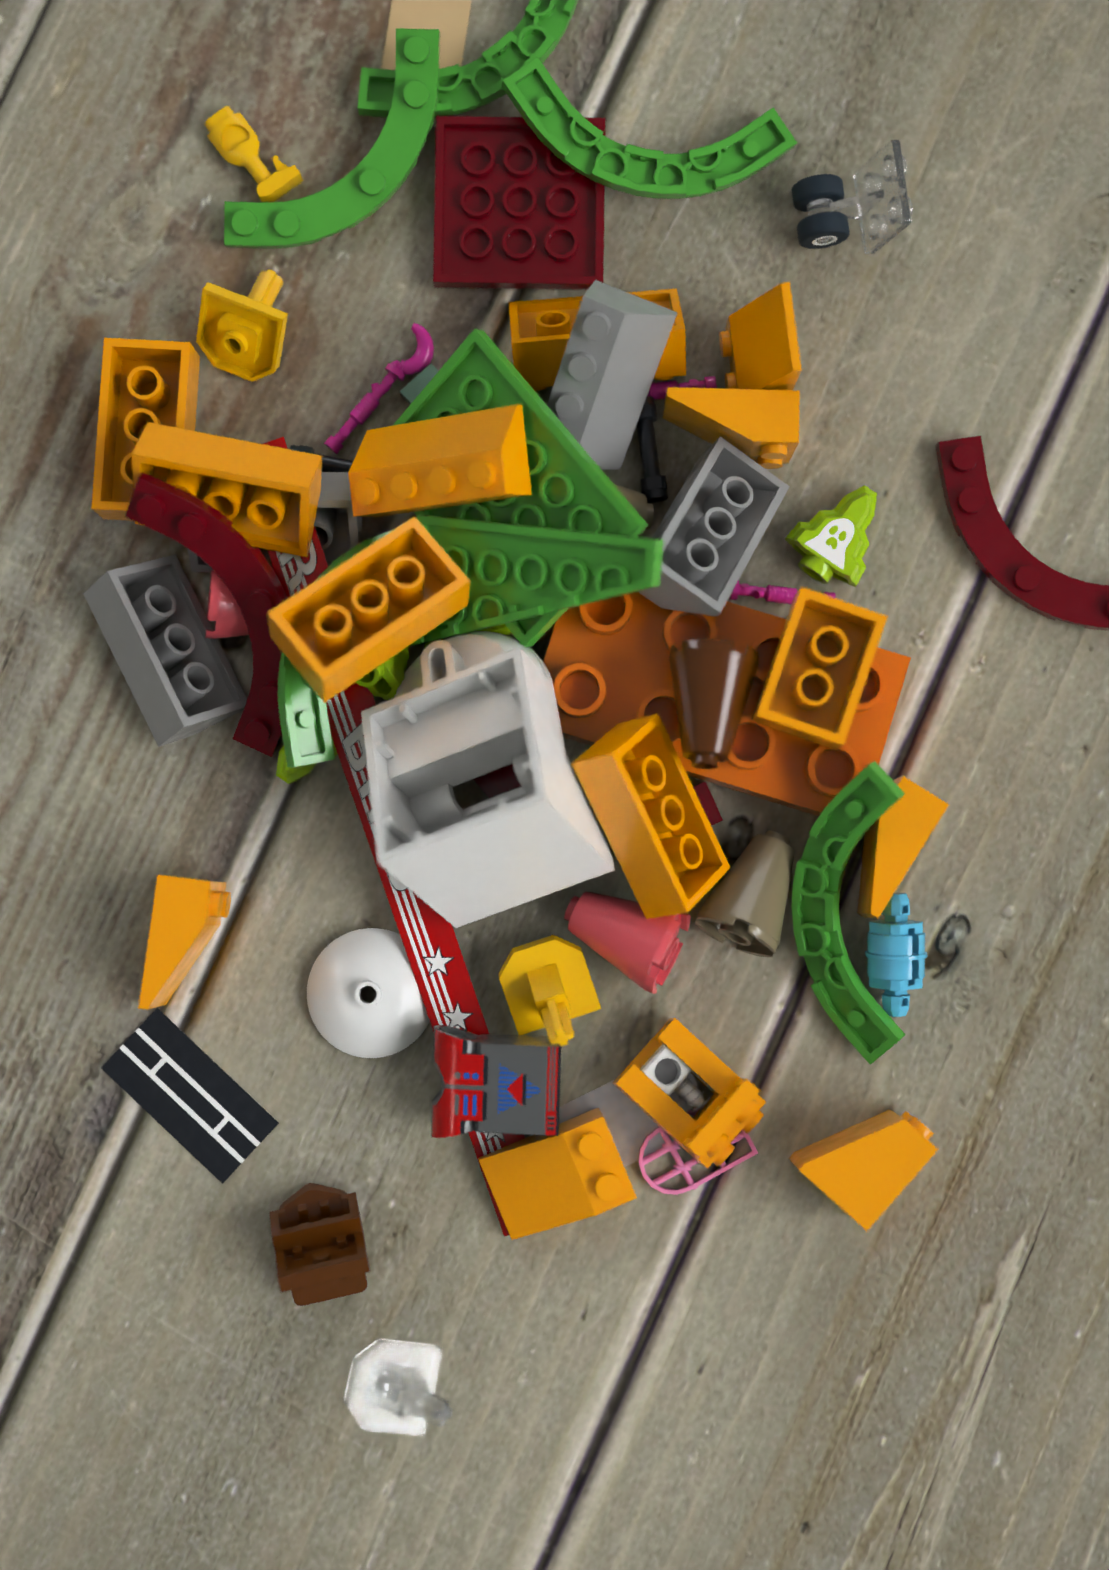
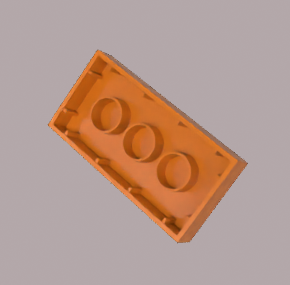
[543,592,911,816]

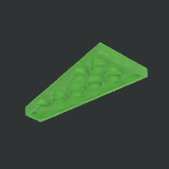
[409,515,664,646]

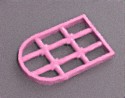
[638,1107,758,1195]

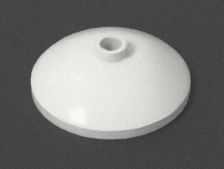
[307,928,430,1058]

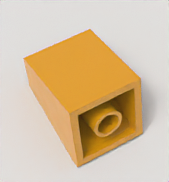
[789,1109,939,1231]

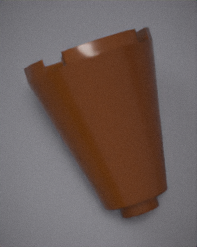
[669,639,759,769]

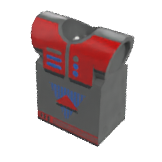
[431,1025,561,1138]

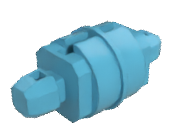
[865,892,927,1017]

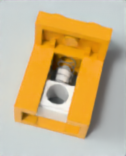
[612,1018,766,1168]

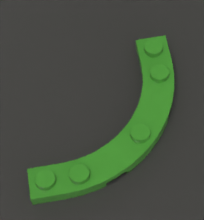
[357,0,578,118]
[224,28,440,249]
[501,57,797,199]
[278,529,394,767]
[792,761,906,1065]

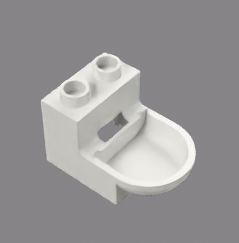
[361,631,615,928]

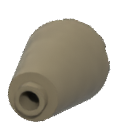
[695,831,795,958]

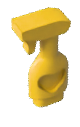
[205,106,303,202]

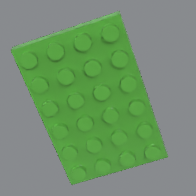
[392,329,648,647]

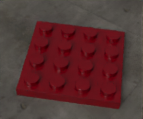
[433,116,606,289]

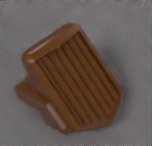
[269,1183,370,1306]

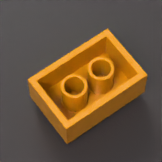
[751,586,888,750]

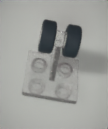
[792,140,913,254]

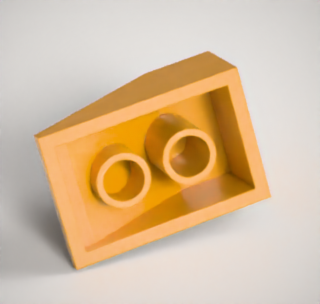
[719,282,802,390]
[663,387,800,469]
[857,776,949,918]
[138,874,231,1010]
[478,1107,637,1240]

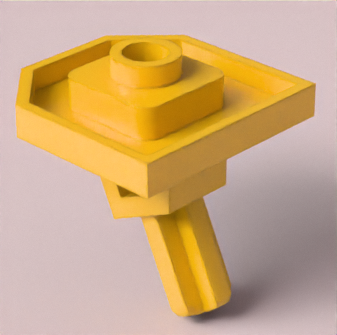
[196,269,288,382]
[498,935,601,1047]

